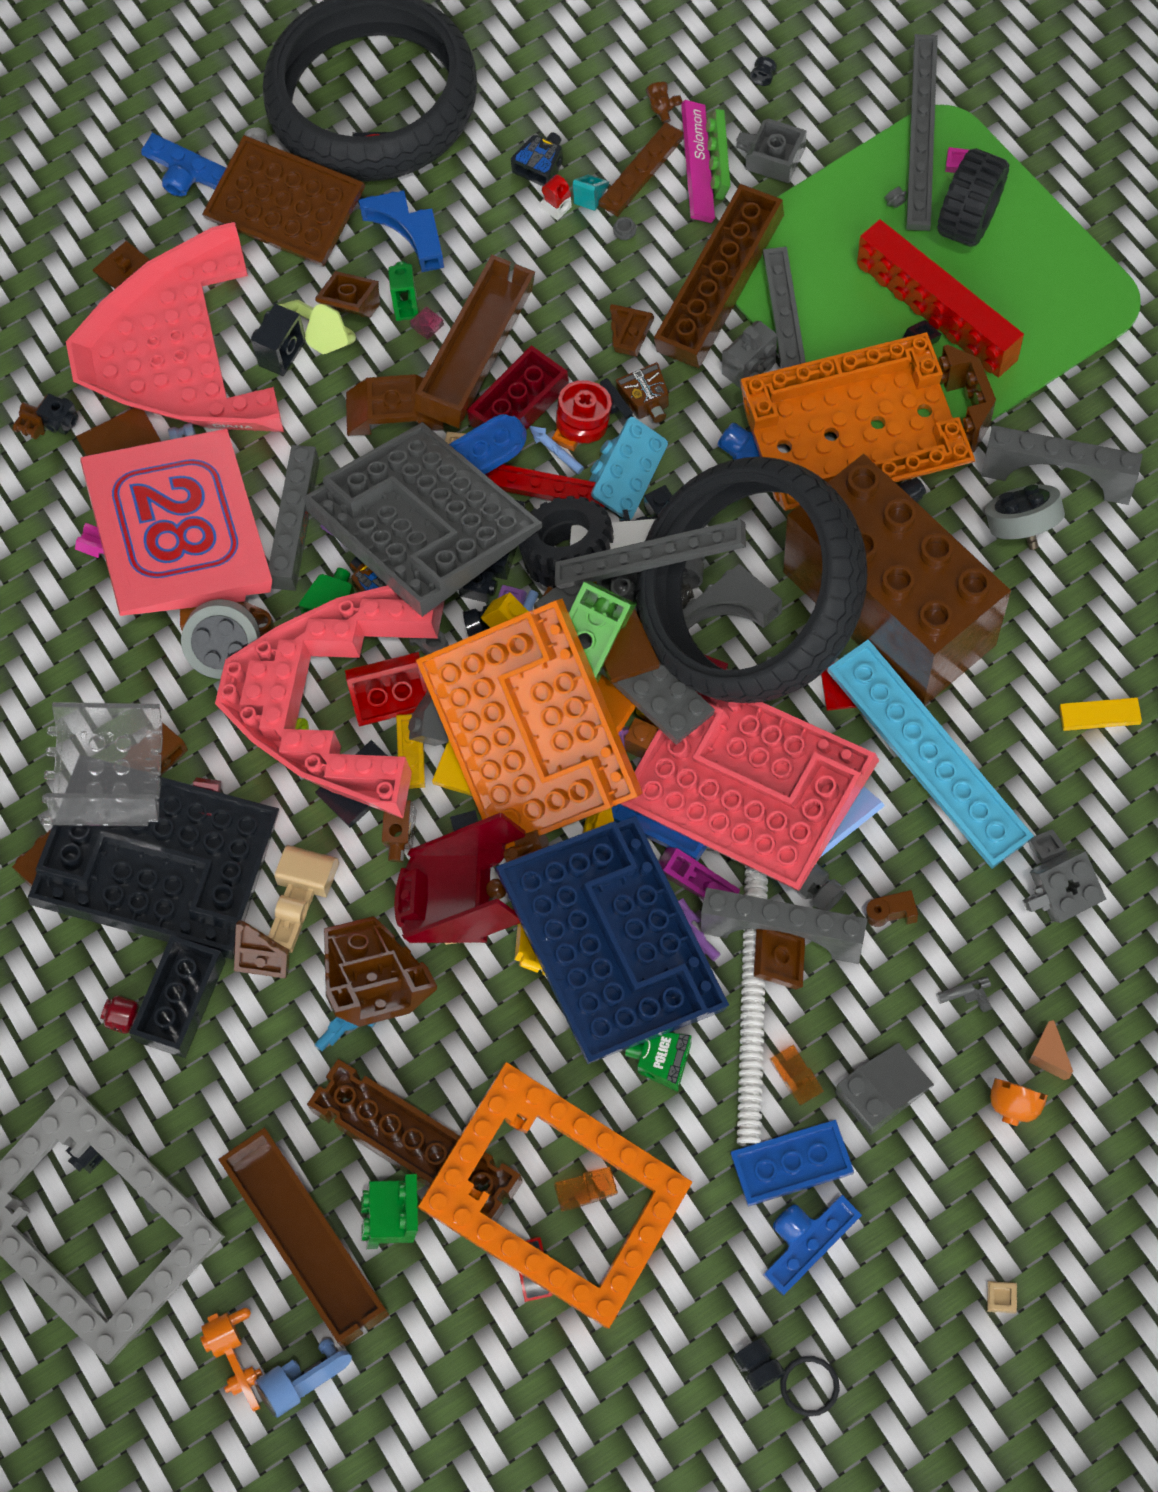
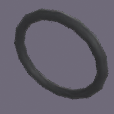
[780,1356,840,1417]

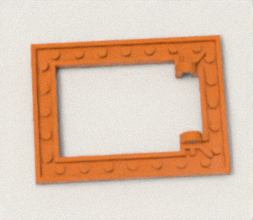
[417,1062,692,1329]

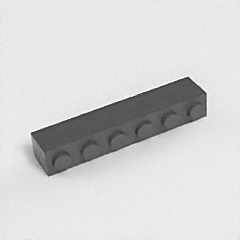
[269,445,320,591]

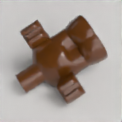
[645,82,683,124]

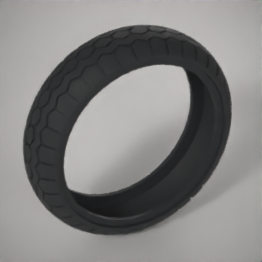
[263,0,477,182]
[636,457,867,703]

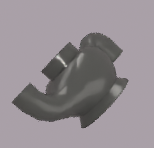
[409,631,449,656]

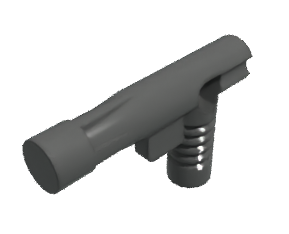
[936,976,992,1012]

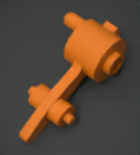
[200,1308,263,1412]

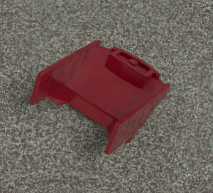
[394,813,526,943]

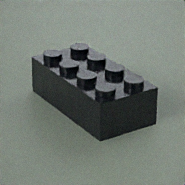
[129,935,226,1058]

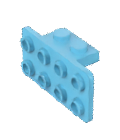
[589,417,668,519]

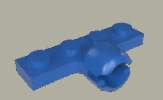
[141,133,226,197]
[718,423,760,460]
[762,1195,862,1295]

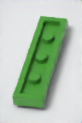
[706,109,731,200]

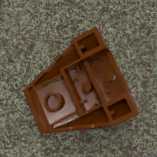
[324,916,437,1027]

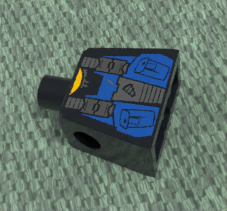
[511,132,563,186]

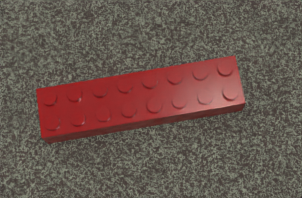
[857,219,1024,378]

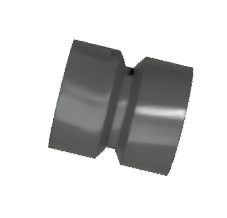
[796,864,846,911]

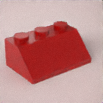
[345,652,428,727]

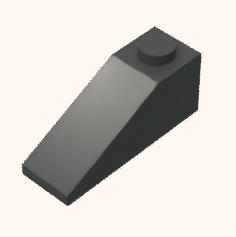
[408,690,449,746]

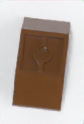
[939,345,996,452]
[346,374,444,436]

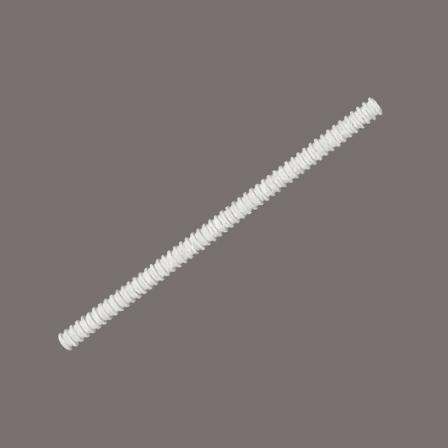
[737,865,768,1147]

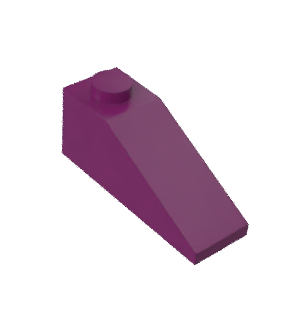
[658,847,740,900]

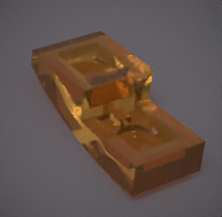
[769,1045,824,1106]
[554,1167,618,1212]

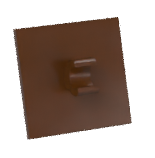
[93,241,150,289]

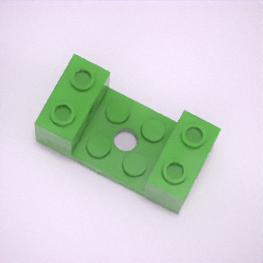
[569,581,636,683]

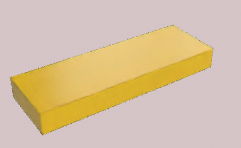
[1059,697,1142,731]
[396,714,426,789]

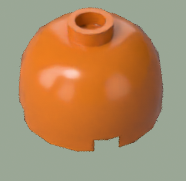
[990,1078,1048,1126]

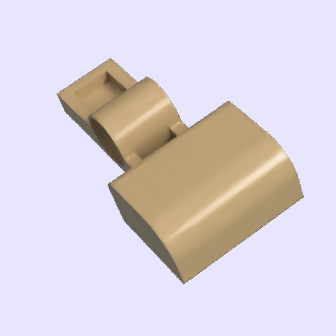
[268,845,339,953]

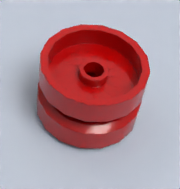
[556,380,612,443]

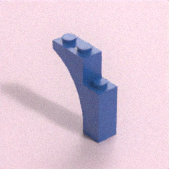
[359,191,445,272]

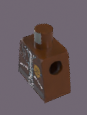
[616,362,669,423]
[382,800,417,863]

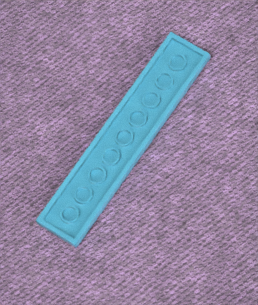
[827,640,1034,869]

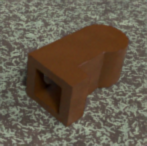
[866,890,918,927]

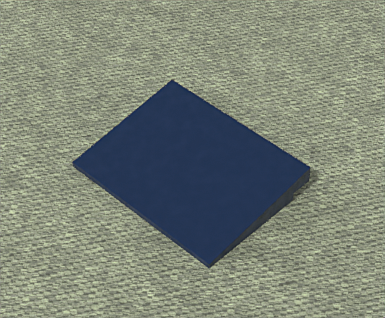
[495,816,729,1064]

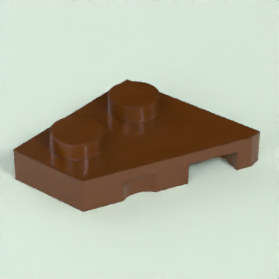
[610,304,654,357]

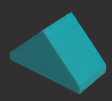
[573,174,610,211]

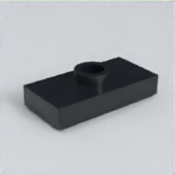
[600,378,633,426]

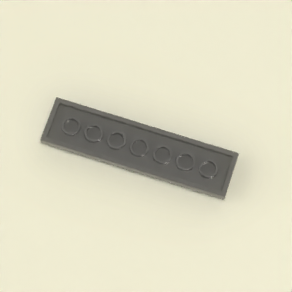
[534,584,715,745]

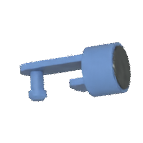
[254,1339,352,1418]

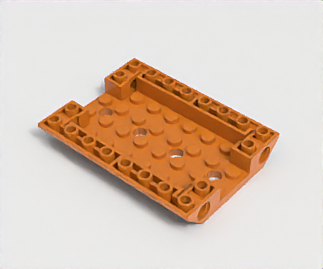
[740,332,975,511]

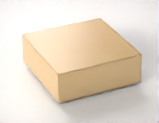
[987,1281,1017,1314]

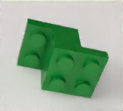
[361,1174,418,1249]

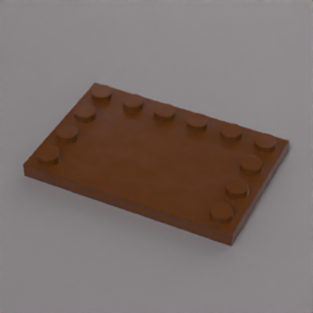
[202,135,366,267]

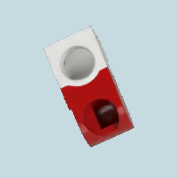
[540,174,571,220]

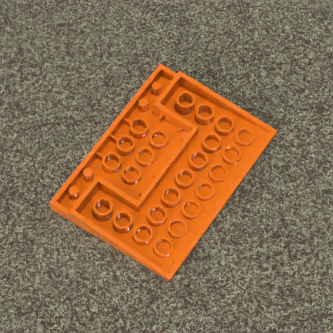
[416,598,643,849]

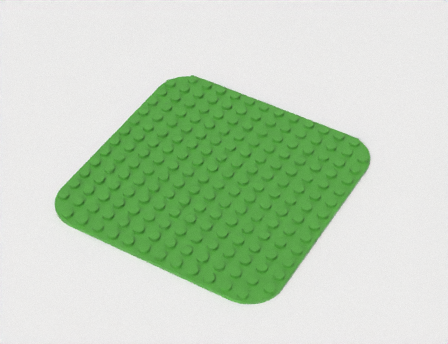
[735,105,1141,429]

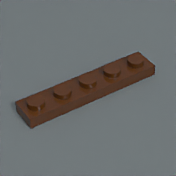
[599,122,684,217]

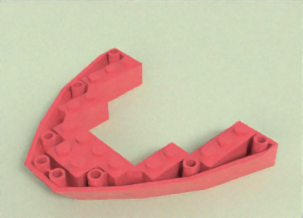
[215,585,445,818]

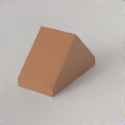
[1029,1020,1073,1080]

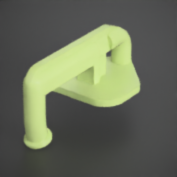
[279,300,356,354]

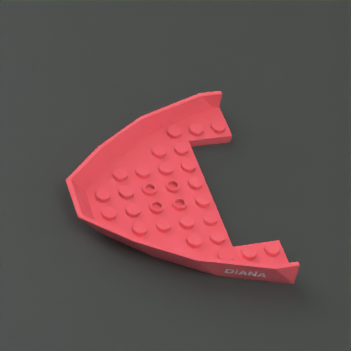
[66,222,284,432]

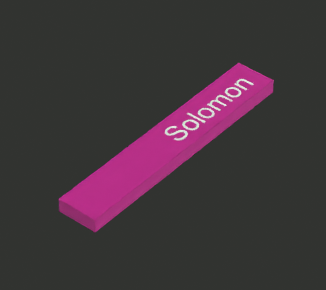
[681,100,715,223]

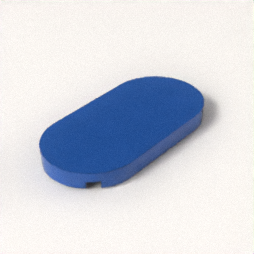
[449,414,526,474]

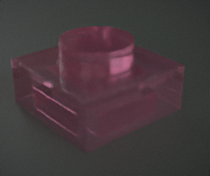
[410,306,444,340]

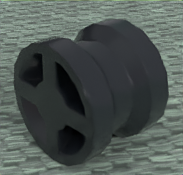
[750,56,777,86]

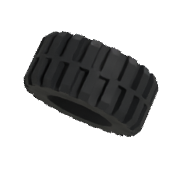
[937,148,1010,247]
[519,496,614,588]

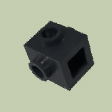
[36,393,79,435]

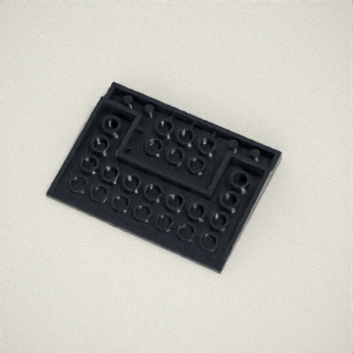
[28,755,279,959]

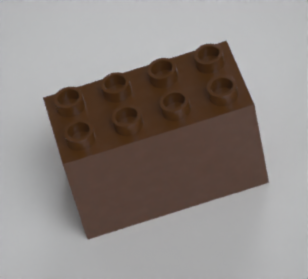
[783,453,1011,706]

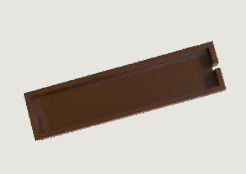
[414,254,535,428]
[218,1127,390,1349]

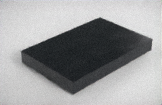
[315,740,388,828]

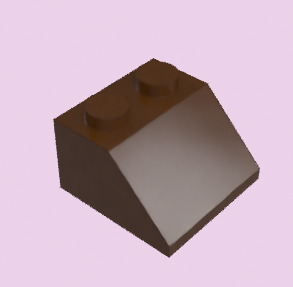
[315,271,380,318]

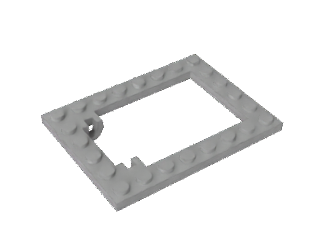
[0,1085,225,1364]

